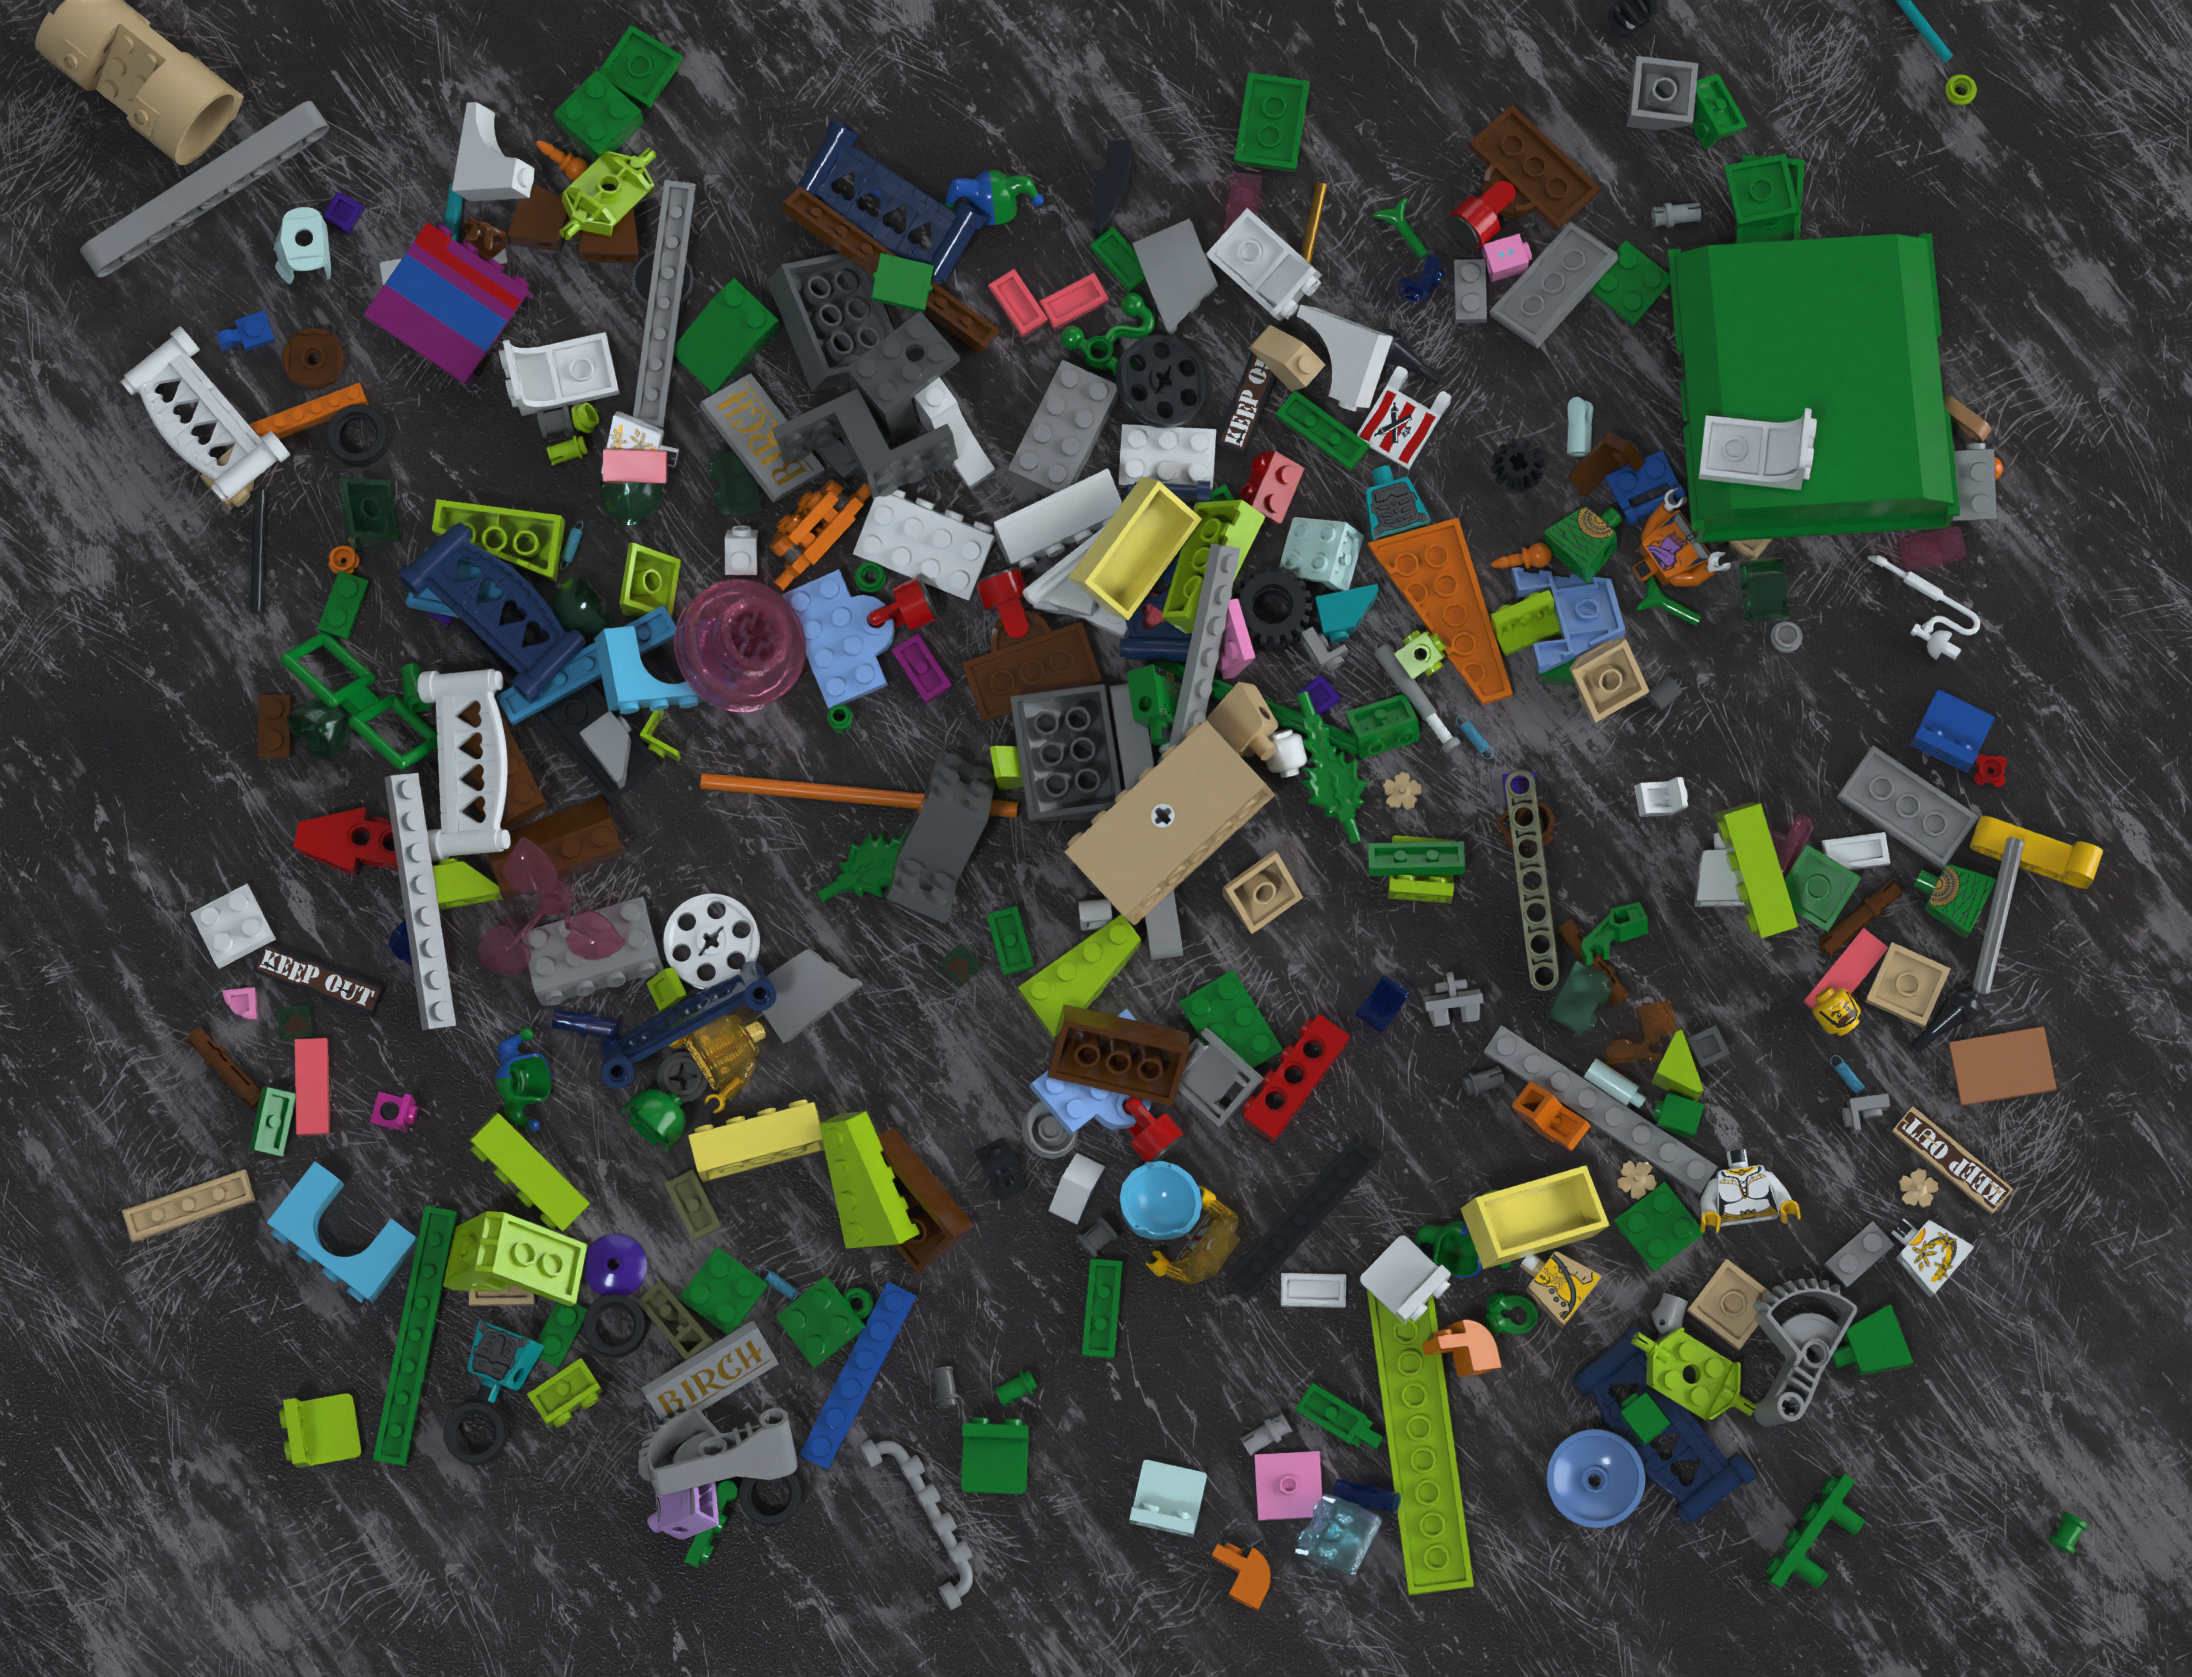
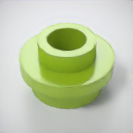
[1945,74,1977,106]
[571,403,599,433]

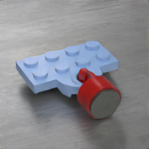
[781,570,938,710]
[1029,1009,1184,1163]

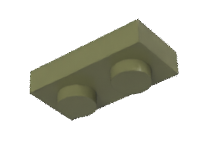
[664,1169,722,1242]

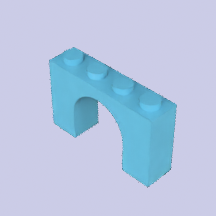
[594,618,737,714]
[267,1161,418,1304]

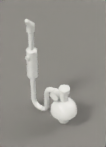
[1868,555,1980,660]

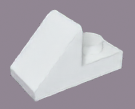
[1033,578,1096,616]

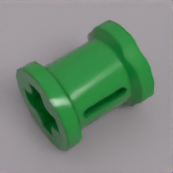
[2048,1512,2089,1555]

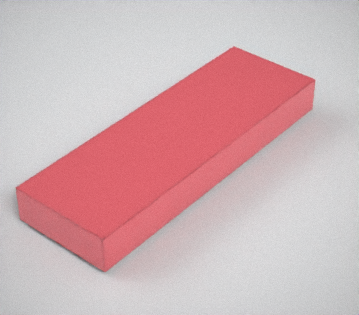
[1803,928,1889,1010]
[295,1038,330,1136]

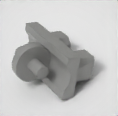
[1422,972,1484,1027]

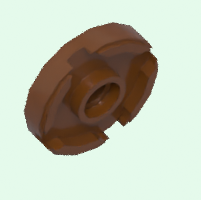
[282,327,346,390]

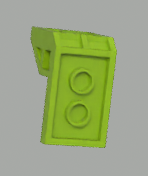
[443,1211,587,1307]

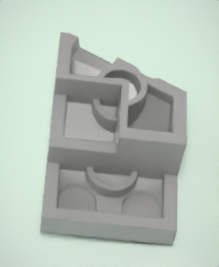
[1132,219,1218,334]
[762,949,863,1044]

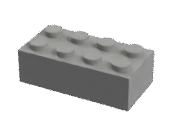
[1008,360,1119,497]

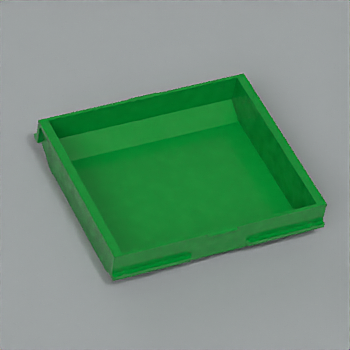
[1668,233,1960,543]

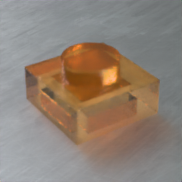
[1638,1000,1677,1040]

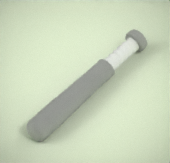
[1375,644,1460,753]

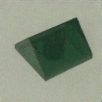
[337,477,401,550]

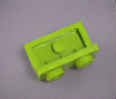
[1491,590,1560,656]
[527,1358,603,1428]

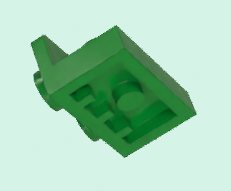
[1691,74,1748,149]
[1345,693,1420,759]

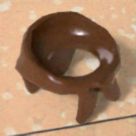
[463,216,509,261]

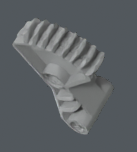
[1753,1278,1857,1427]
[638,1407,798,1496]

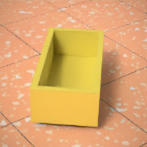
[1068,477,1202,620]
[1461,1166,1610,1269]

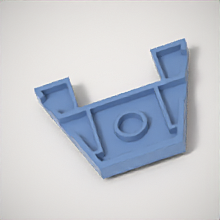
[1511,567,1625,674]

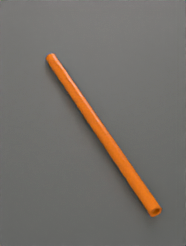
[700,773,1018,818]

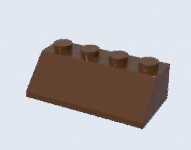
[458,701,549,830]
[488,796,625,900]
[1048,1004,1190,1106]
[877,1127,974,1274]

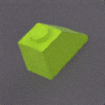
[990,746,1023,791]
[432,858,504,910]

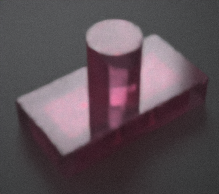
[1224,172,1263,233]
[1768,813,1814,880]

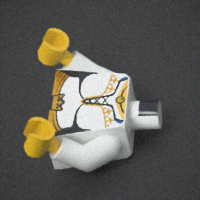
[1700,1149,1801,1233]

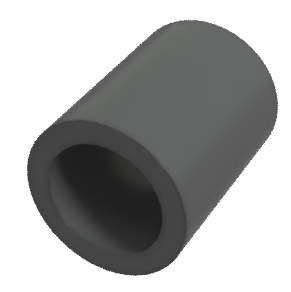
[1646,676,1683,711]

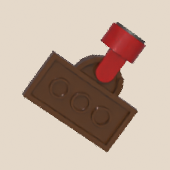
[1448,104,1601,249]
[962,567,1102,723]

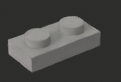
[1454,259,1487,323]
[1824,1221,1895,1289]

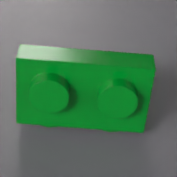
[961,1418,1029,1495]

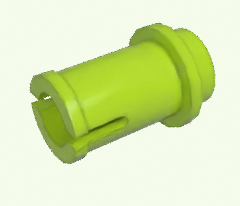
[546,435,588,466]

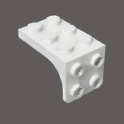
[1206,208,1322,322]
[499,332,620,416]
[1699,408,1817,490]

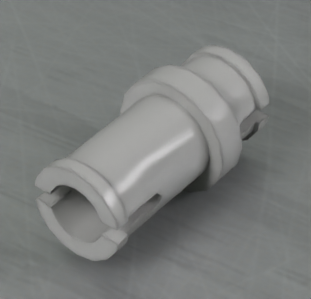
[1651,202,1701,228]
[1240,1413,1292,1456]

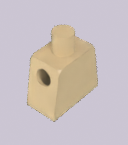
[1206,682,1278,761]

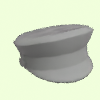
[1022,1101,1079,1159]

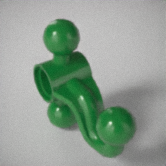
[1060,292,1155,376]

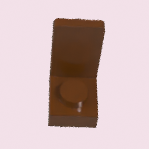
[1568,432,1645,498]

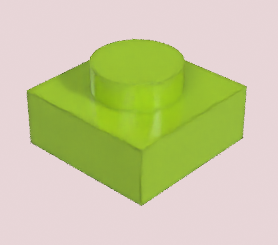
[646,967,687,1011]

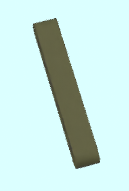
[1505,769,1559,991]

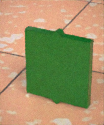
[871,253,934,313]

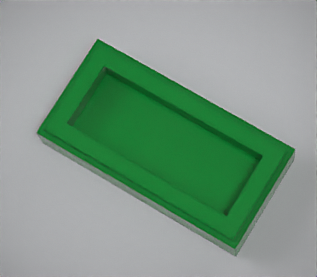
[1089,226,1146,293]

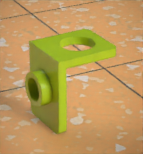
[640,710,681,762]

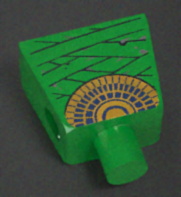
[1544,507,1622,584]
[1914,864,1996,939]

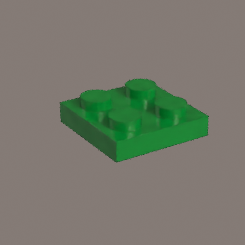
[599,25,683,110]
[1723,154,1799,228]
[1589,240,1670,328]
[1784,844,1862,932]
[1613,1182,1704,1273]
[678,1247,769,1336]
[776,1276,866,1368]

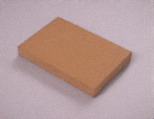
[1948,1027,2057,1107]

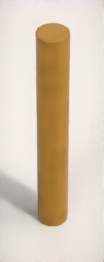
[1300,182,1327,264]

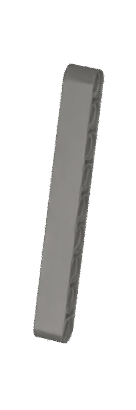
[80,101,329,278]
[1109,683,1183,960]

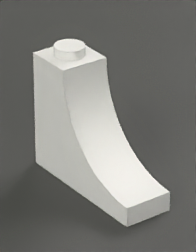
[452,102,535,201]
[1297,305,1393,411]
[914,377,996,489]

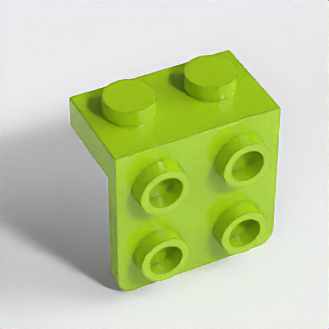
[279,1393,362,1468]

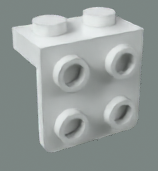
[1360,1236,1451,1325]

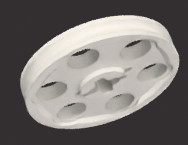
[663,894,760,990]

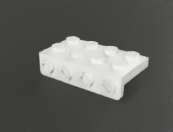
[853,489,996,601]

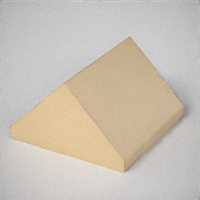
[1223,850,1303,934]

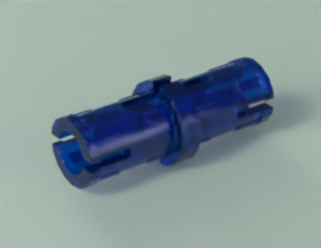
[552,1009,619,1039]
[1333,1479,1401,1514]

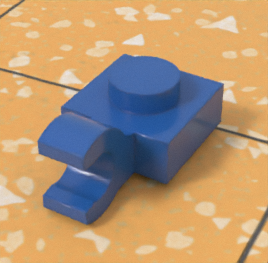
[216,310,275,352]

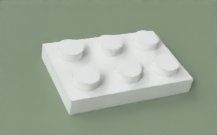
[1118,424,1216,492]

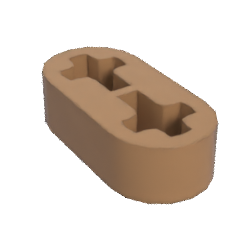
[1943,395,1992,443]

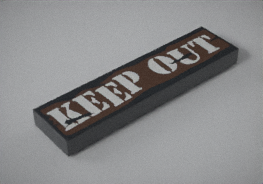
[1216,330,1276,456]
[253,943,384,1018]

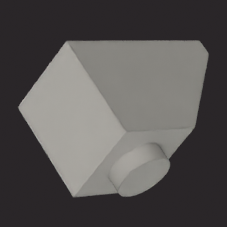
[579,711,632,789]

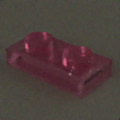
[1897,526,1967,572]

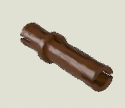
[1817,879,1903,957]
[1556,919,1630,1007]
[186,1027,261,1110]

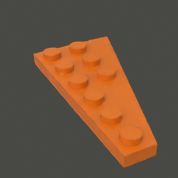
[1367,518,1513,706]

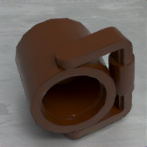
[1496,801,1555,857]

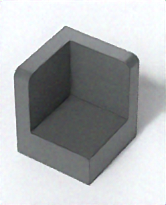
[1686,1025,1730,1069]

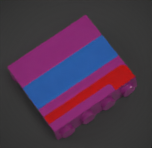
[364,222,534,388]

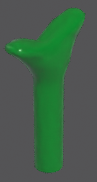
[1372,197,1429,260]
[1636,576,1702,626]

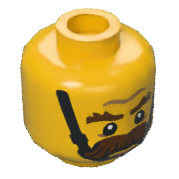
[1812,987,1861,1036]

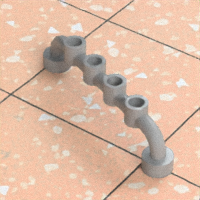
[859,1439,973,1611]

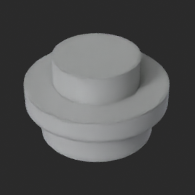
[1770,621,1802,653]

